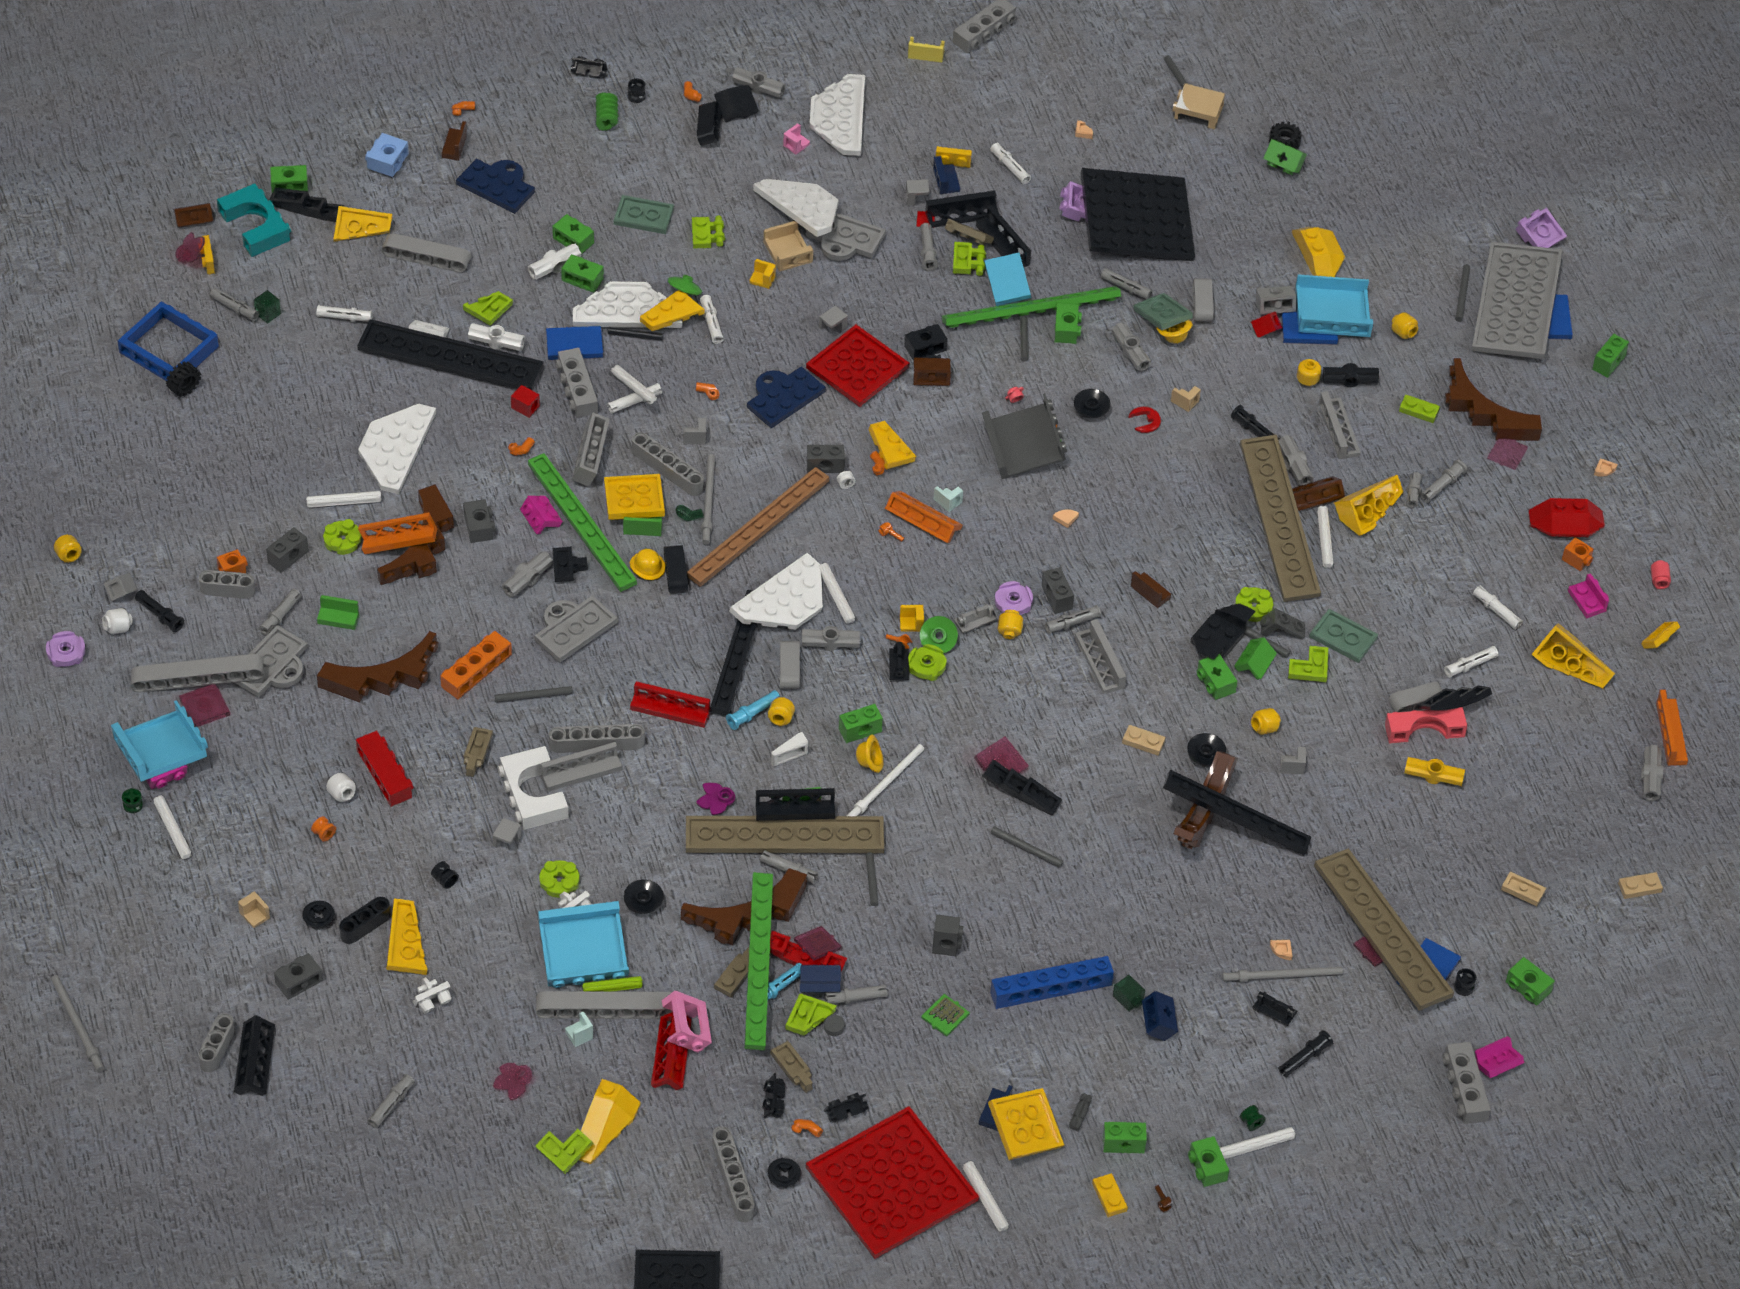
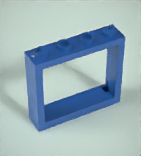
[118,301,219,381]

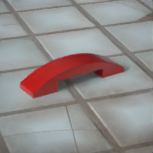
[770,930,847,972]

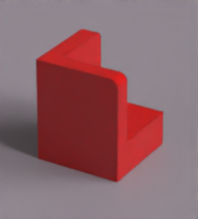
[1251,311,1283,338]
[511,385,540,418]

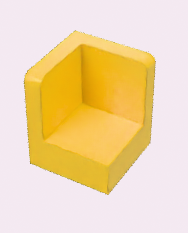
[750,259,776,289]
[900,605,924,632]

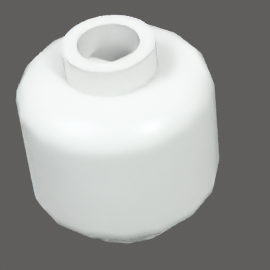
[102,608,133,634]
[326,773,356,802]

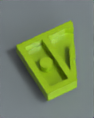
[463,291,513,326]
[785,993,837,1036]

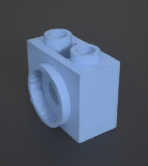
[365,133,409,177]

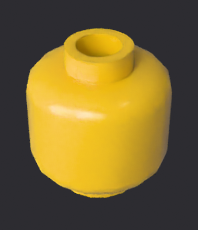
[1391,312,1418,339]
[1297,359,1321,386]
[54,534,82,563]
[997,610,1023,639]
[768,697,795,726]
[1251,708,1281,735]

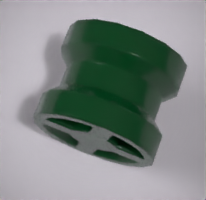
[122,788,143,814]
[1240,1105,1266,1131]

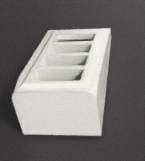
[771,732,808,767]

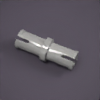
[1406,472,1422,508]

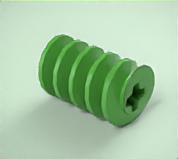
[596,92,618,131]

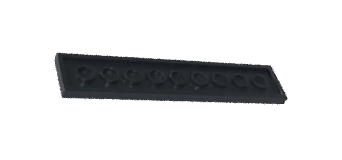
[357,319,544,391]

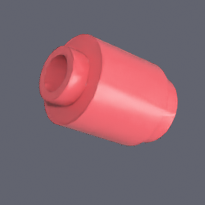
[1650,560,1671,589]

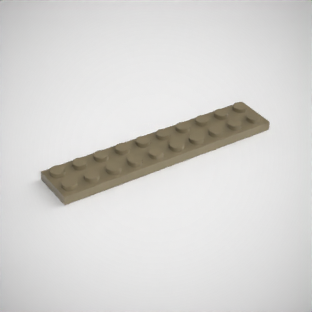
[1240,435,1321,602]
[686,816,884,853]
[1314,848,1454,1011]

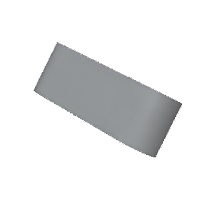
[1193,278,1213,322]
[199,570,255,599]
[780,641,800,689]
[1388,682,1442,712]
[198,1013,235,1073]

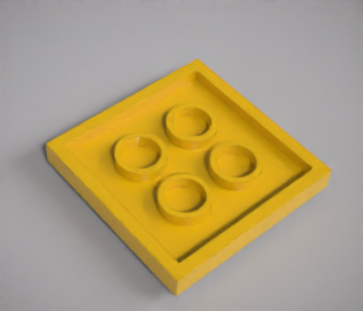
[604,474,665,520]
[988,1088,1064,1160]

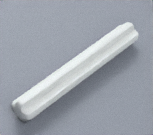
[611,365,657,404]
[307,491,381,508]
[1317,506,1333,568]
[819,563,855,624]
[154,795,192,859]
[1220,1127,1295,1159]
[963,1161,1008,1232]

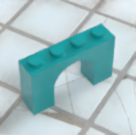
[217,183,291,257]

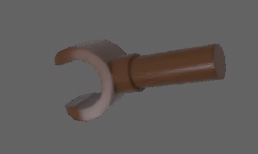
[1155,1185,1171,1213]

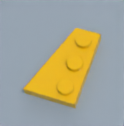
[333,206,392,242]
[640,290,705,331]
[868,421,916,469]

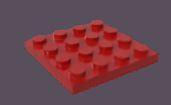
[806,324,910,407]

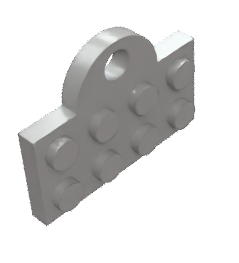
[806,213,886,261]
[534,595,618,663]
[234,625,308,698]

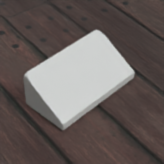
[409,320,449,337]

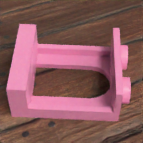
[662,990,712,1052]

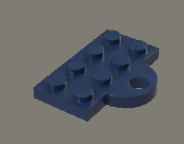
[456,158,535,214]
[747,366,826,429]

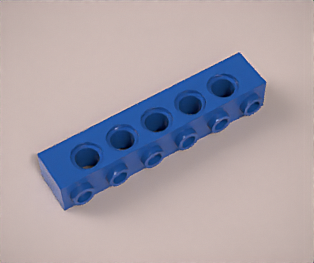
[990,956,1114,1009]

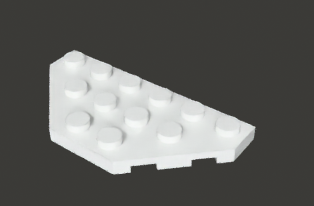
[810,74,865,156]
[753,179,839,237]
[573,282,682,328]
[358,404,436,494]
[729,553,823,630]

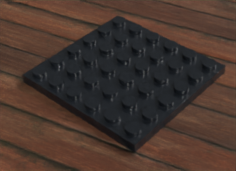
[1080,168,1195,261]

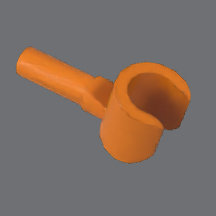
[878,522,904,542]
[886,634,913,649]

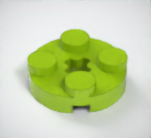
[323,519,362,555]
[1235,587,1273,622]
[908,644,947,681]
[539,860,579,898]

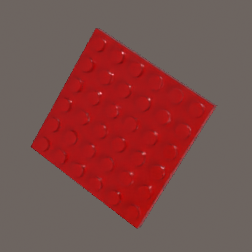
[805,1106,979,1259]

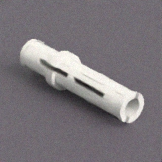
[990,143,1031,184]
[700,295,724,344]
[316,305,373,322]
[607,383,662,414]
[1473,585,1523,630]
[1444,646,1498,678]

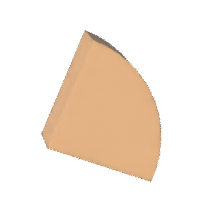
[1075,120,1093,139]
[1594,458,1618,477]
[1053,510,1079,528]
[1270,940,1292,960]

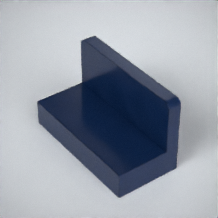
[933,156,960,194]
[800,965,841,992]
[978,1085,1013,1131]

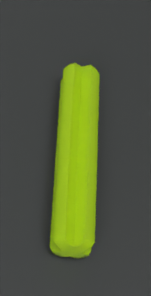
[582,976,643,992]

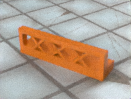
[885,491,963,543]
[358,513,437,554]
[1656,690,1688,766]

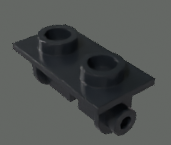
[571,56,608,78]
[889,642,909,680]
[1253,991,1298,1026]
[762,1073,785,1118]
[824,1093,869,1123]

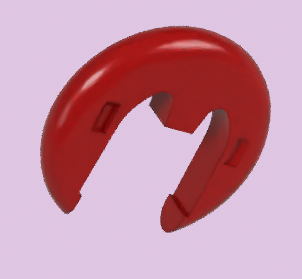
[1128,406,1161,433]

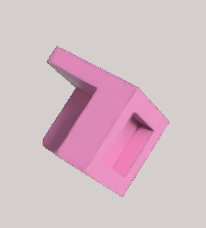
[783,123,810,155]

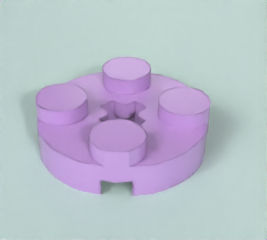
[995,581,1033,615]
[46,631,85,667]

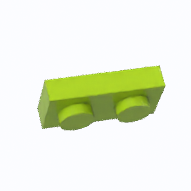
[1399,394,1440,423]

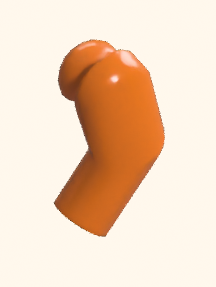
[684,81,702,102]
[451,101,475,116]
[696,382,719,400]
[508,437,535,456]
[870,451,885,475]
[791,1119,823,1138]

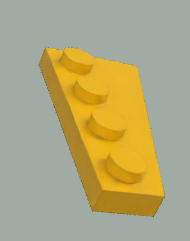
[386,898,427,975]

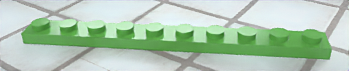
[942,286,1121,328]
[528,453,637,592]
[744,872,773,1050]

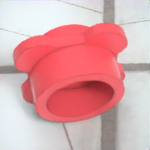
[1005,387,1024,403]

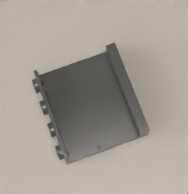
[981,394,1067,479]

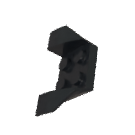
[1190,603,1255,660]

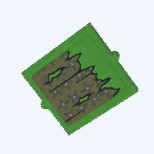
[921,994,970,1036]

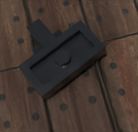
[553,546,588,582]

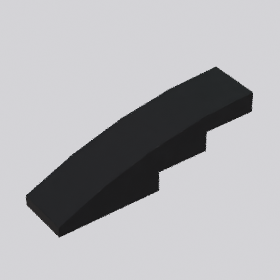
[269,188,345,222]
[1418,685,1492,710]
[982,759,1062,815]

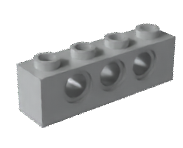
[953,0,1016,54]
[555,348,598,418]
[572,412,610,486]
[1442,1042,1491,1124]

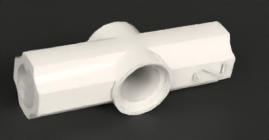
[528,244,581,280]
[468,323,525,351]

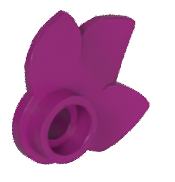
[696,783,735,815]

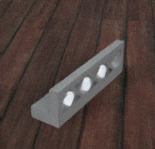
[1319,391,1360,459]
[1075,619,1126,694]
[541,742,622,792]

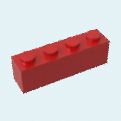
[356,730,414,807]

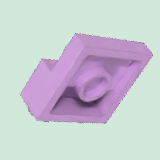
[1059,181,1086,221]
[1515,208,1567,248]

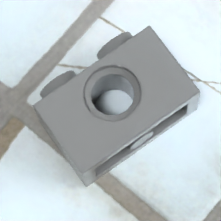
[1256,286,1296,314]

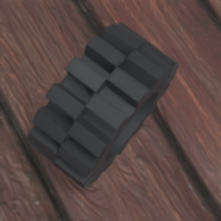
[1269,121,1302,149]
[166,361,201,397]

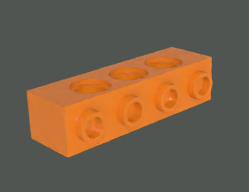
[441,631,512,700]

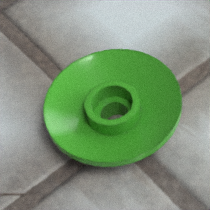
[667,275,702,295]
[920,616,958,654]

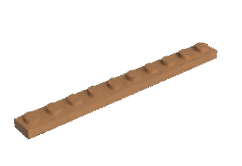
[687,467,829,587]

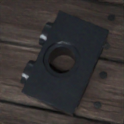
[904,324,947,361]

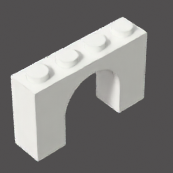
[498,746,569,830]

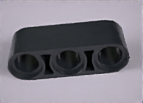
[697,101,721,146]
[664,545,688,593]
[339,897,390,944]

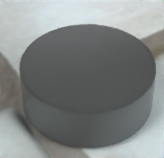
[824,1015,844,1036]

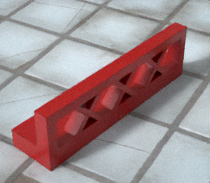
[630,681,710,728]
[651,1012,692,1090]

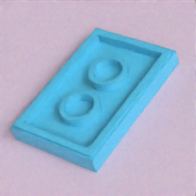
[984,253,1031,306]

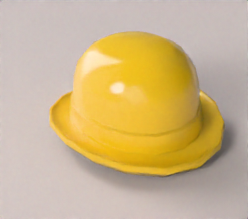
[1157,320,1193,344]
[629,549,666,580]
[856,734,884,773]

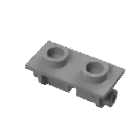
[954,604,996,633]

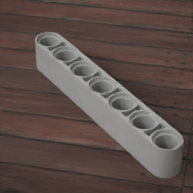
[130,654,264,692]
[536,991,673,1019]

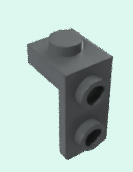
[1260,608,1305,639]

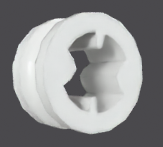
[837,471,855,489]

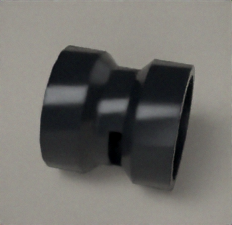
[628,78,645,103]
[431,861,459,889]
[1454,968,1477,996]

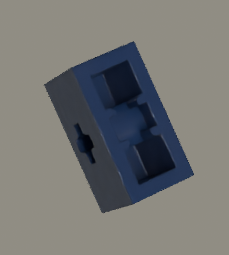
[1142,991,1178,1041]

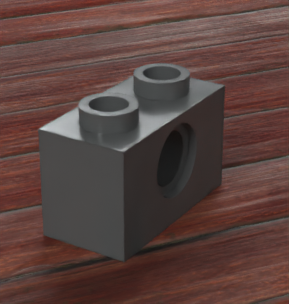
[806,445,845,473]
[463,499,496,543]
[266,527,308,573]
[1041,567,1074,614]
[932,914,963,957]
[274,953,323,1000]

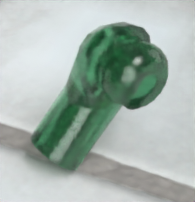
[675,505,703,521]

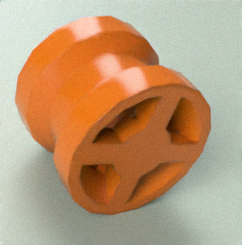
[311,816,336,842]

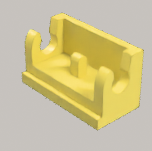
[908,37,945,62]

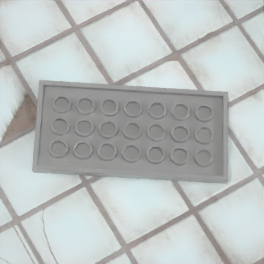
[1472,242,1563,359]

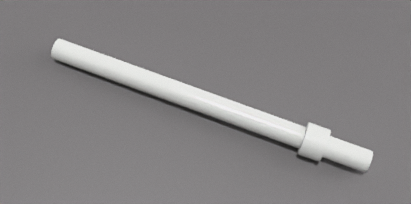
[847,744,924,816]

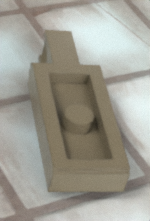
[944,219,994,245]
[464,727,493,777]
[714,947,749,998]
[771,1041,813,1093]

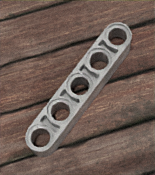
[381,233,471,273]
[632,432,704,496]
[549,724,645,753]
[712,1126,754,1222]

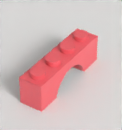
[1385,707,1467,743]

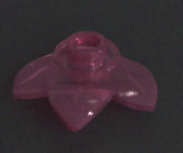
[175,232,205,263]
[493,1063,533,1101]

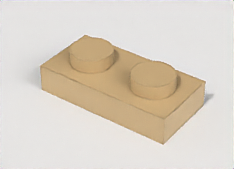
[1122,725,1166,756]
[1501,871,1546,906]
[1618,872,1663,899]

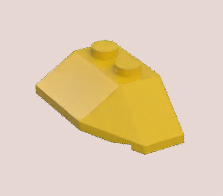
[1292,227,1345,277]

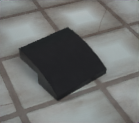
[714,85,760,123]

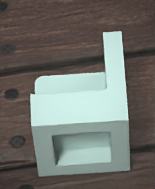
[933,486,963,512]
[565,1011,593,1047]

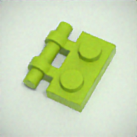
[692,215,725,249]
[953,242,986,276]

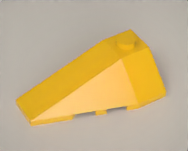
[1334,475,1403,536]
[1531,623,1615,688]
[579,1079,641,1164]

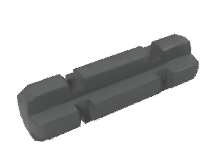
[1069,1093,1092,1131]

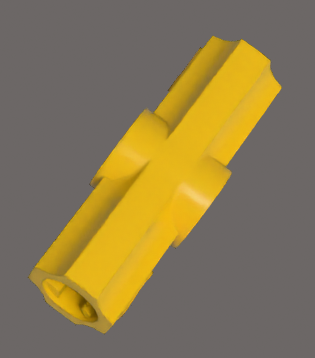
[1404,757,1465,786]

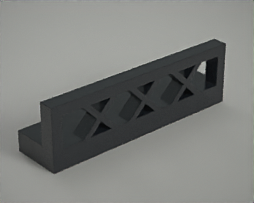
[925,190,999,228]
[976,205,1031,268]
[755,788,835,821]
[234,1015,275,1096]

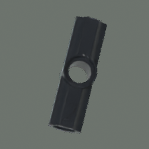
[1322,363,1379,388]

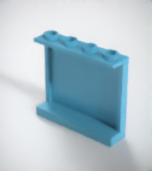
[1295,274,1373,337]
[111,700,208,782]
[538,901,629,988]

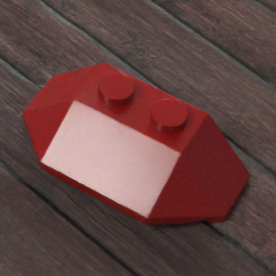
[1528,498,1605,537]

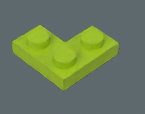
[1288,646,1329,682]
[535,1128,594,1174]

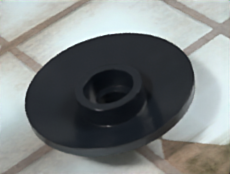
[1074,389,1110,418]
[1187,733,1226,766]
[624,879,664,914]

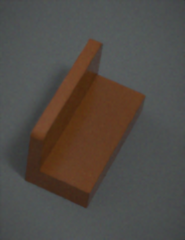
[442,121,467,161]
[173,203,213,227]
[913,358,951,386]
[1130,571,1171,608]

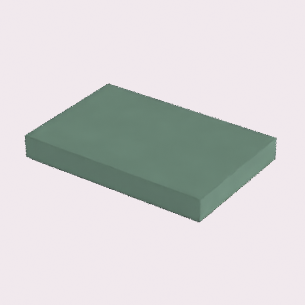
[613,195,674,234]
[1133,293,1193,330]
[1309,609,1378,663]

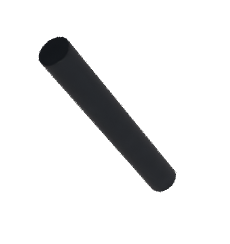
[608,327,663,341]

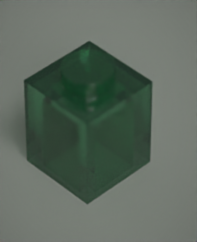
[254,290,281,324]
[1113,975,1145,1011]

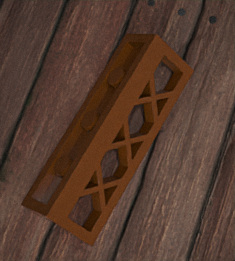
[1292,476,1345,511]

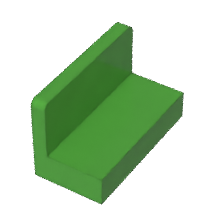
[623,517,662,536]
[317,595,359,630]
[1234,637,1276,680]

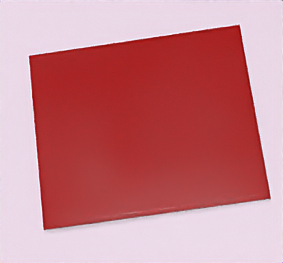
[917,211,935,228]

